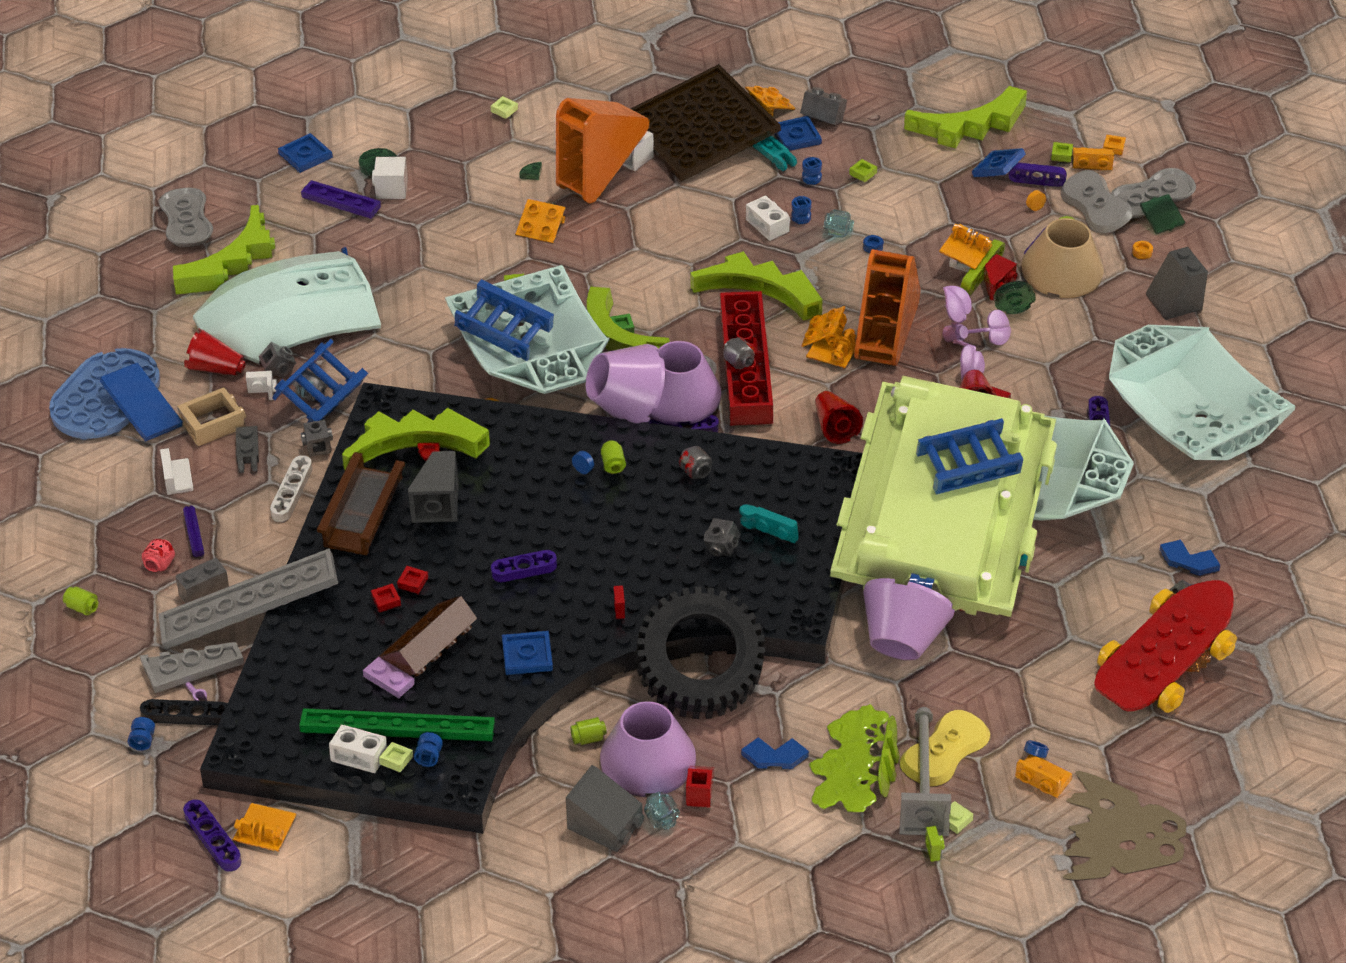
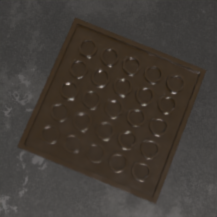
[631,64,781,182]

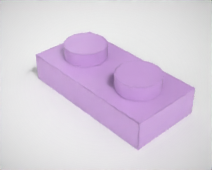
[363,657,415,698]

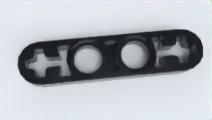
[140,699,228,725]

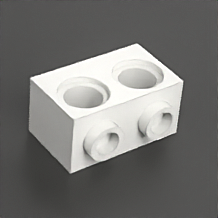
[746,195,790,241]
[329,725,387,773]

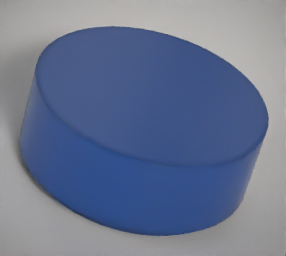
[863,235,884,253]
[572,451,594,474]
[1024,740,1049,758]

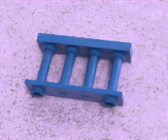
[455,279,554,361]
[272,339,368,423]
[916,418,1023,495]

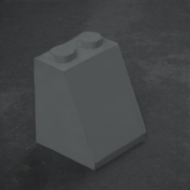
[1146,247,1208,320]
[408,451,458,523]
[566,765,644,852]

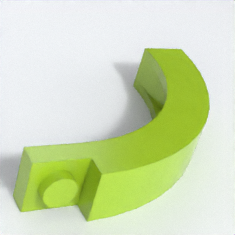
[587,286,670,351]

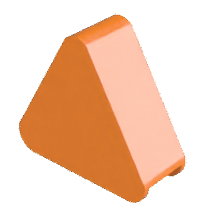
[556,98,649,203]
[854,249,921,366]

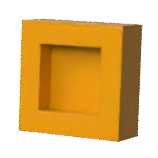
[1103,134,1126,155]

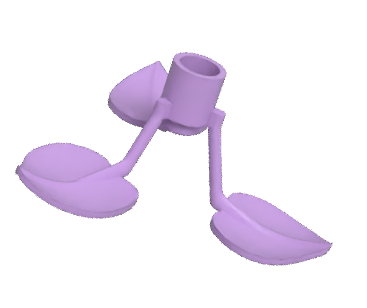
[943,286,1011,380]

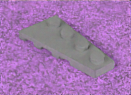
[140,642,244,693]

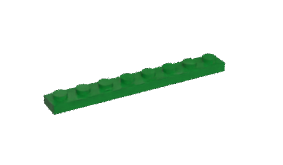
[299,708,495,741]

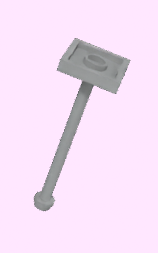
[899,707,951,836]

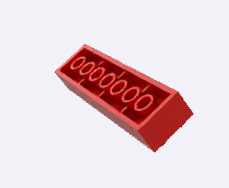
[720,291,773,426]

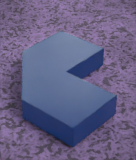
[1159,539,1220,576]
[741,737,809,769]

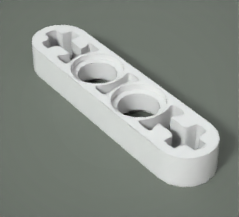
[270,456,312,522]

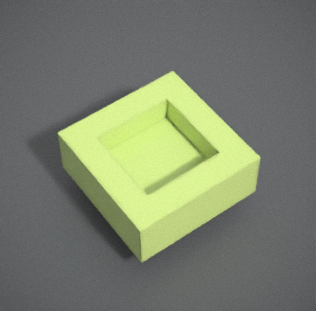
[491,96,518,119]
[379,742,413,772]
[949,801,973,834]

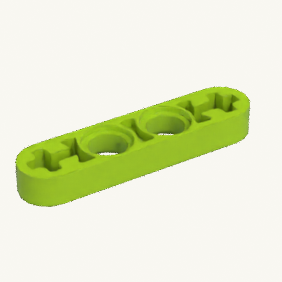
[960,239,1005,295]

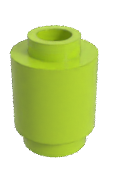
[601,441,626,474]
[63,587,99,615]
[570,717,607,745]

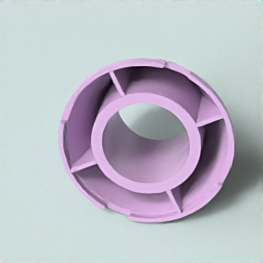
[649,341,721,425]
[585,344,665,424]
[863,578,955,660]
[600,702,696,796]

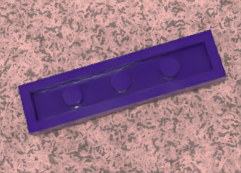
[301,180,381,219]

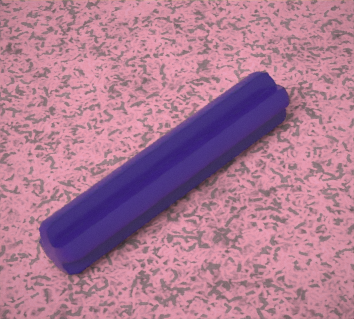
[183,505,204,558]

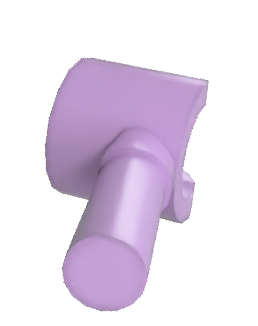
[185,682,207,701]

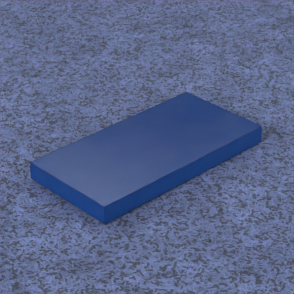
[100,362,183,442]

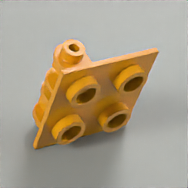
[745,86,795,117]
[515,199,565,243]
[939,223,992,270]
[801,306,847,347]
[806,328,856,368]
[232,803,297,852]

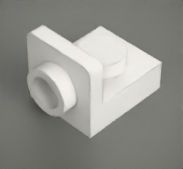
[246,371,277,400]

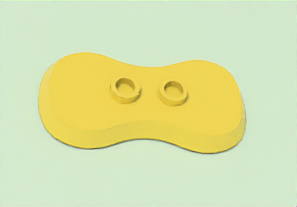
[900,710,990,786]

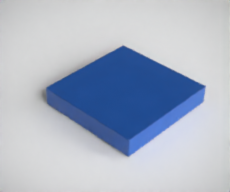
[775,116,822,151]
[278,133,333,173]
[972,148,1026,177]
[502,631,553,675]

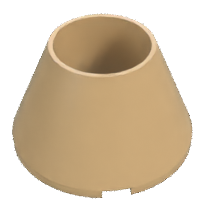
[1021,218,1104,298]

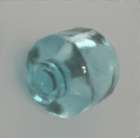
[823,209,854,238]
[644,792,680,830]

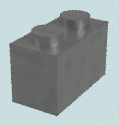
[800,87,847,125]
[175,558,229,603]

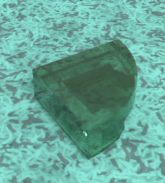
[519,162,542,180]

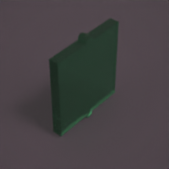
[1140,194,1186,235]

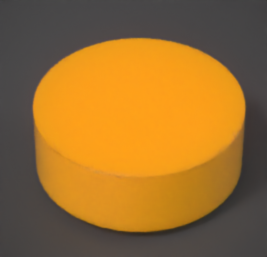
[1026,190,1046,211]
[1132,241,1153,259]

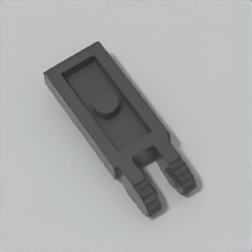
[236,426,259,473]

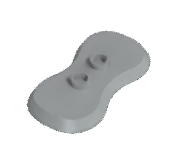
[1111,168,1196,218]
[1061,170,1133,234]
[159,187,213,247]

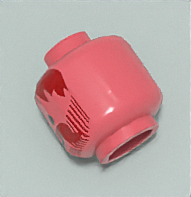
[142,539,175,572]

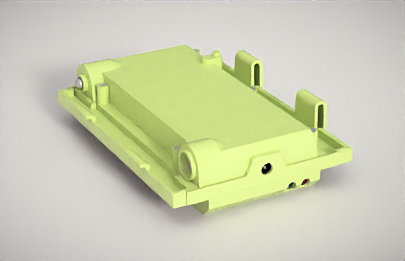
[830,376,1057,617]

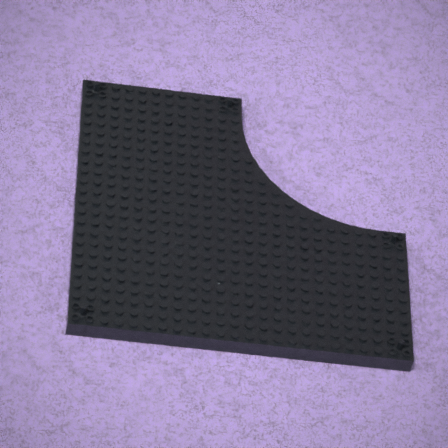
[200,382,863,834]

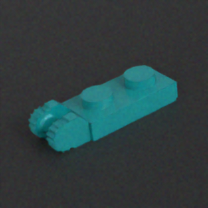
[752,136,798,171]
[739,504,799,543]

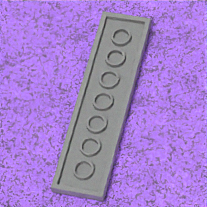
[158,549,338,650]

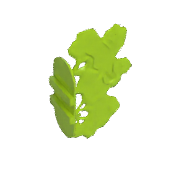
[809,704,900,812]

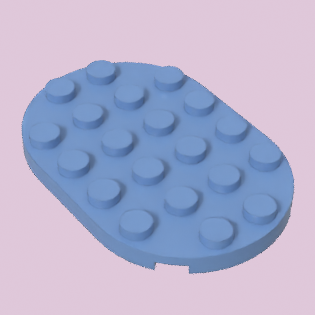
[49,348,160,440]

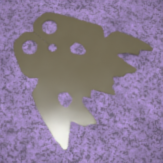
[1063,771,1186,880]

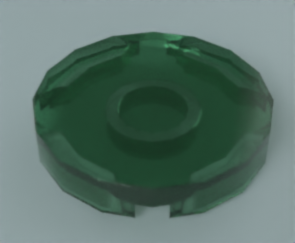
[358,148,397,176]
[994,281,1036,314]

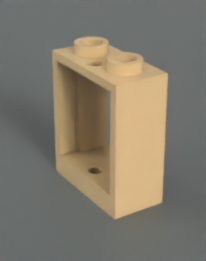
[177,387,246,447]

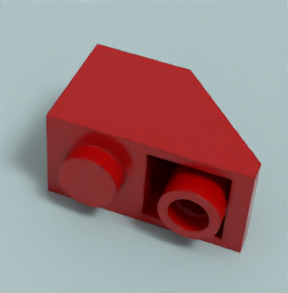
[984,254,1018,301]
[686,766,714,807]

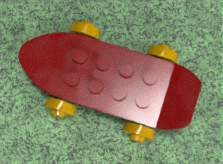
[1094,580,1237,713]

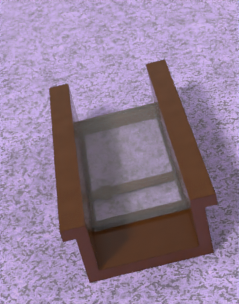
[317,452,405,555]

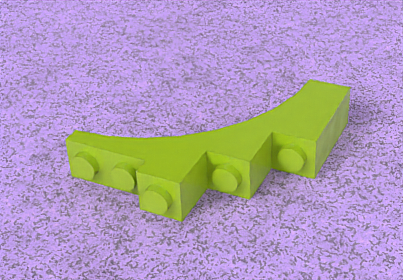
[904,86,1027,149]
[173,205,276,295]
[690,251,823,321]
[342,408,490,470]

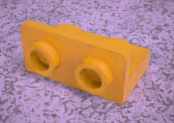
[1073,147,1114,170]
[1015,754,1072,798]

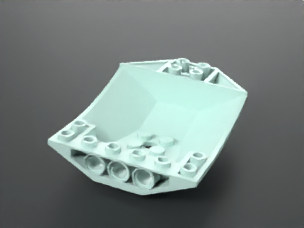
[193,251,381,364]
[445,265,609,394]
[1109,324,1295,460]
[1033,415,1134,521]

